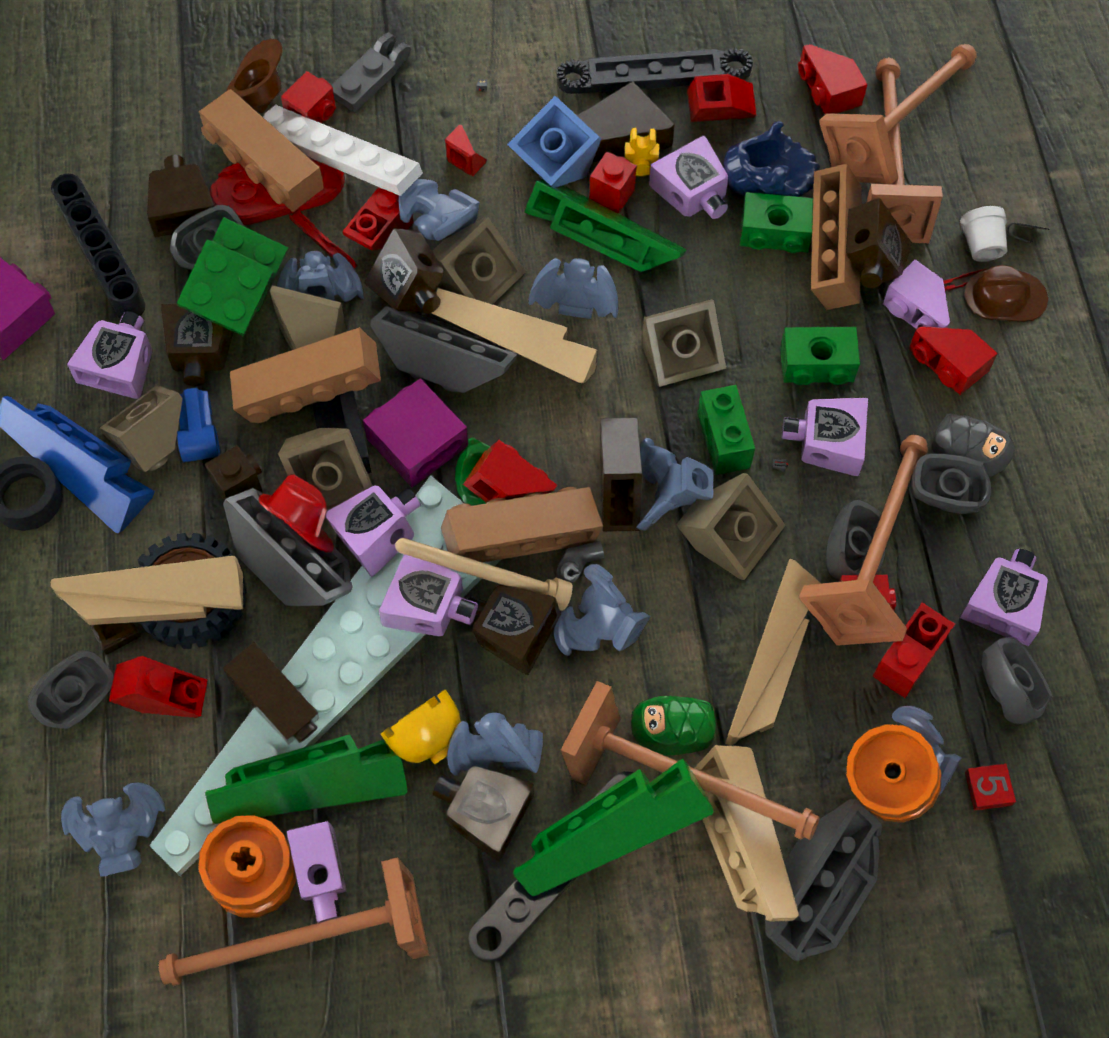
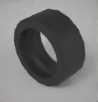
[0,456,63,531]

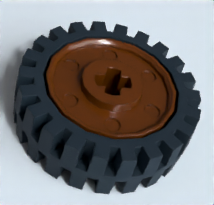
[133,533,247,649]

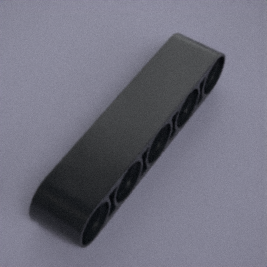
[51,173,146,319]

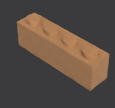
[199,89,324,212]
[811,164,862,310]
[230,327,381,423]
[441,487,603,562]

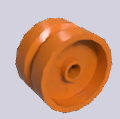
[846,724,942,823]
[198,815,297,918]

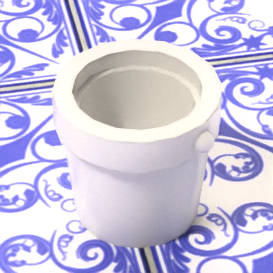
[960,206,1007,262]

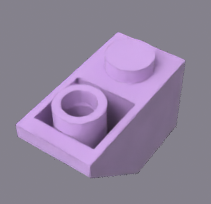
[883,259,950,330]

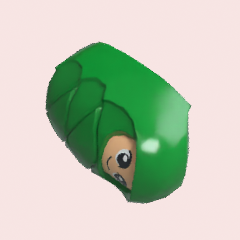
[631,696,715,756]

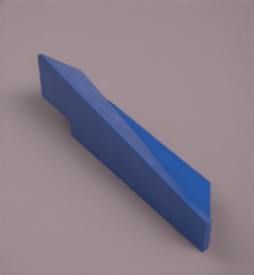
[0,396,155,533]

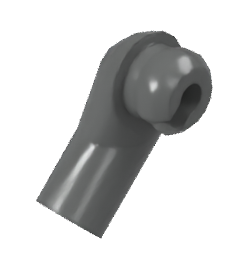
[557,541,604,583]

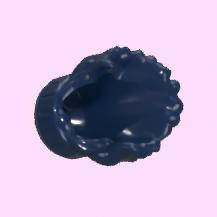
[723,121,820,197]

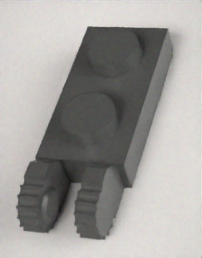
[331,32,411,112]

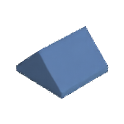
[507,96,601,187]

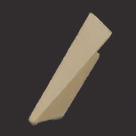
[432,288,597,383]
[51,556,243,625]
[725,559,821,746]
[695,745,799,921]

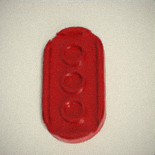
[210,157,345,225]

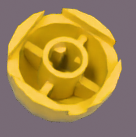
[380,689,461,764]

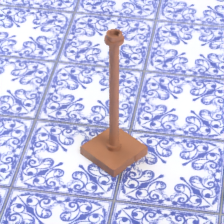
[819,44,976,184]
[867,58,943,243]
[799,435,928,646]
[561,681,820,840]
[159,857,429,986]

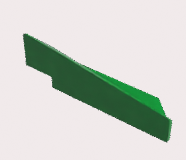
[524,179,687,272]
[205,734,407,824]
[513,758,714,896]

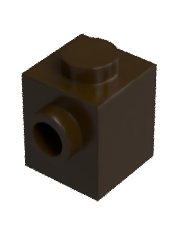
[205,445,263,501]

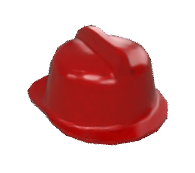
[258,474,334,553]

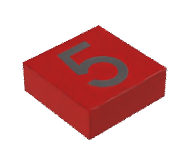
[965,763,1016,811]

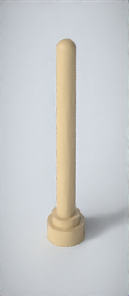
[395,538,572,611]

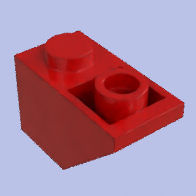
[798,44,868,115]
[687,74,757,122]
[342,187,414,251]
[909,326,998,395]
[463,440,557,503]
[873,602,955,698]
[109,656,208,718]

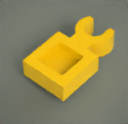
[624,128,659,176]

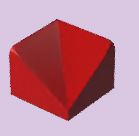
[445,125,487,176]

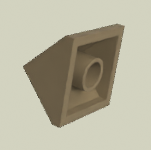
[641,299,726,387]

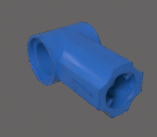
[177,388,220,463]

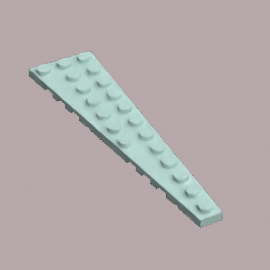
[149,475,502,876]

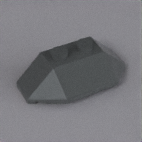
[370,306,517,393]
[223,488,353,606]
[765,798,882,961]

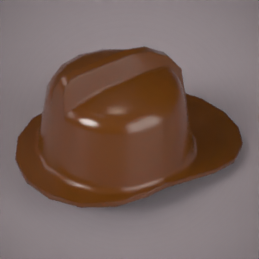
[227,38,283,113]
[964,265,1048,322]

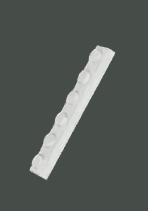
[263,105,423,196]

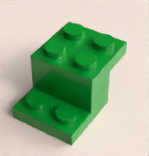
[177,217,288,336]

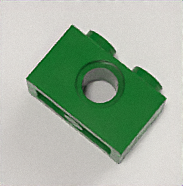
[740,192,813,253]
[780,327,860,385]
[697,385,755,475]

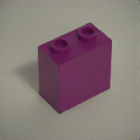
[0,258,55,361]
[363,378,468,488]

